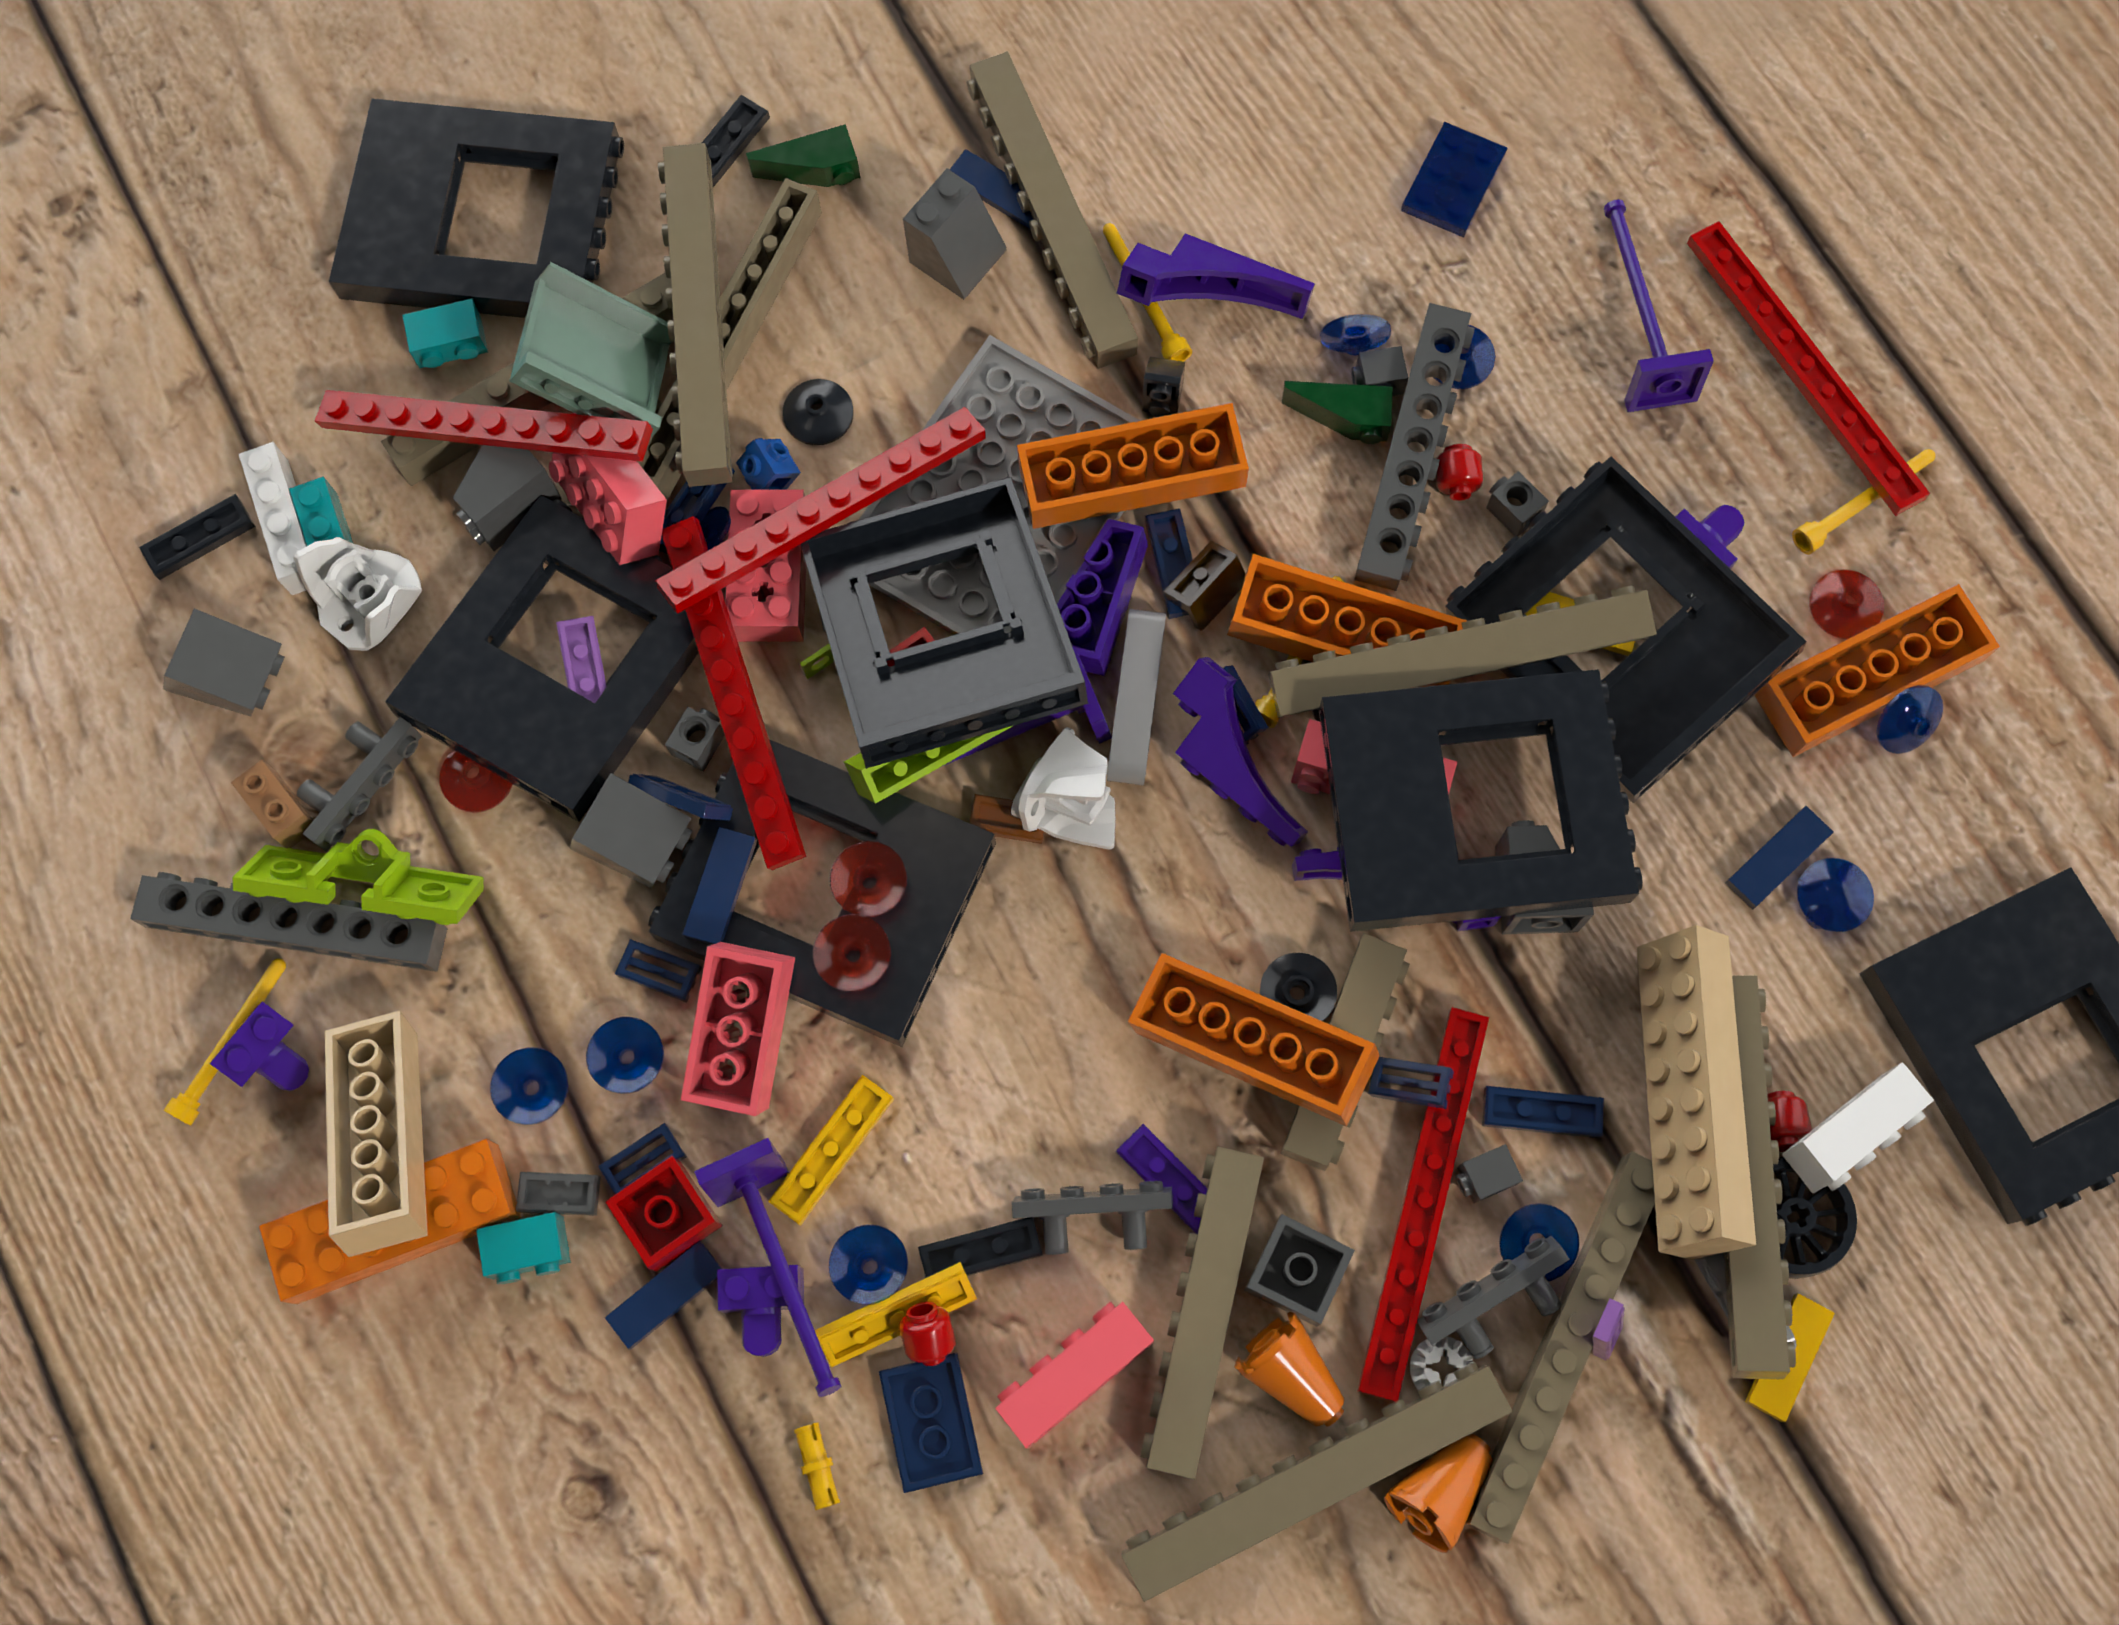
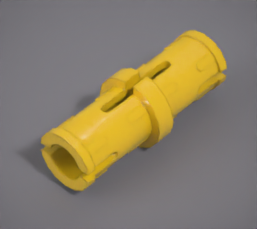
[794,1422,841,1511]

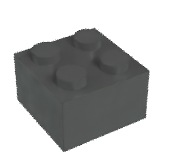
[1244,1214,1355,1327]

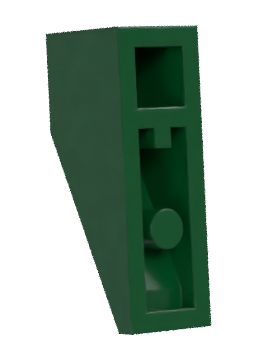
[746,124,861,187]
[1282,381,1393,444]

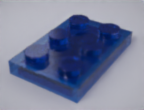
[1401,121,1508,238]

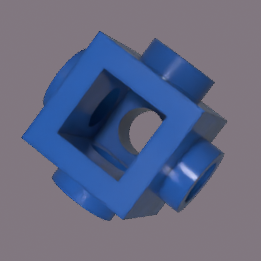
[736,438,801,490]

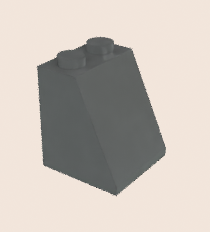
[903,168,1007,300]
[453,445,562,551]
[163,608,285,717]
[570,773,693,888]
[1495,820,1594,935]

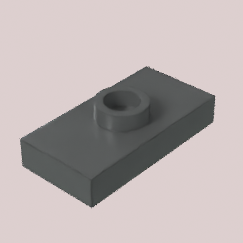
[516,1172,601,1216]

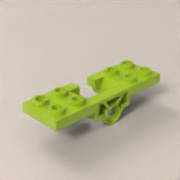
[232,829,484,925]

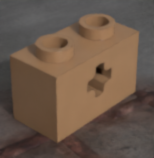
[231,760,314,848]

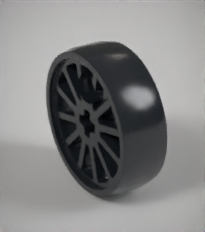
[1773,1157,1857,1279]

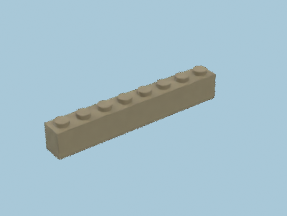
[1140,1146,1264,1480]

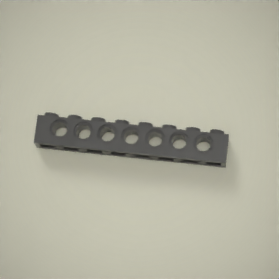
[1354,303,1475,591]
[130,872,448,972]

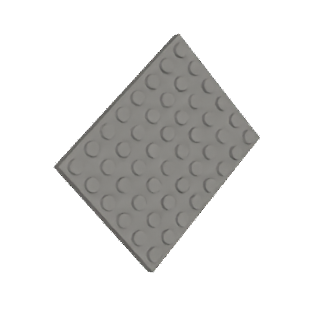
[858,335,1140,635]

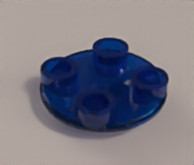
[1797,858,1874,932]

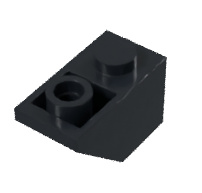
[1142,357,1185,417]

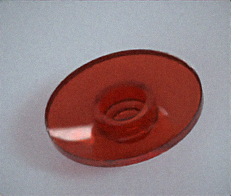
[1809,569,1884,639]
[439,750,513,813]
[830,841,907,917]
[813,914,891,991]

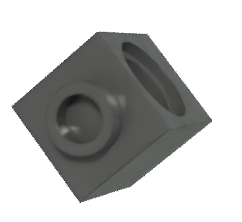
[1351,346,1408,396]
[1486,471,1549,536]
[665,707,725,772]
[1456,1144,1523,1203]

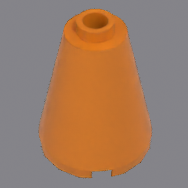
[1234,1312,1345,1427]
[1384,1434,1493,1553]

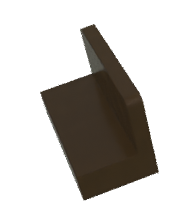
[1163,540,1246,631]

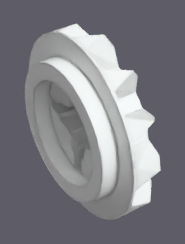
[1410,1336,1473,1390]

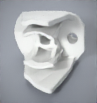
[293,537,422,651]
[1011,727,1115,850]

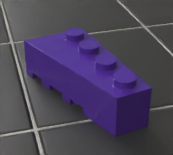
[1057,519,1148,676]

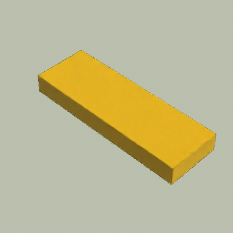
[1745,1293,1835,1422]

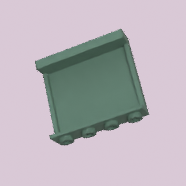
[509,262,672,437]

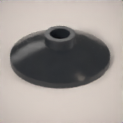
[783,379,854,445]
[1260,953,1337,1021]

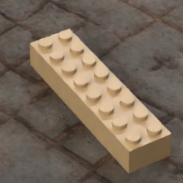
[1637,925,1756,1260]

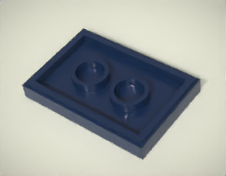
[879,1352,984,1493]

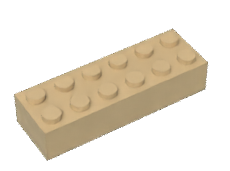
[325,1011,428,1257]

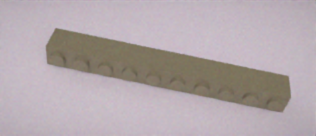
[967,51,1138,369]
[658,143,733,487]
[637,178,822,500]
[381,273,673,486]
[1269,585,1657,718]
[1723,976,1796,1379]
[1465,1151,1655,1544]
[1122,1362,1513,1602]

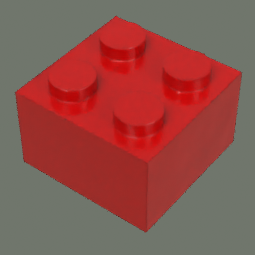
[605,1156,723,1272]

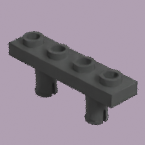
[297,717,422,852]
[1012,1181,1173,1255]
[1417,1236,1570,1359]

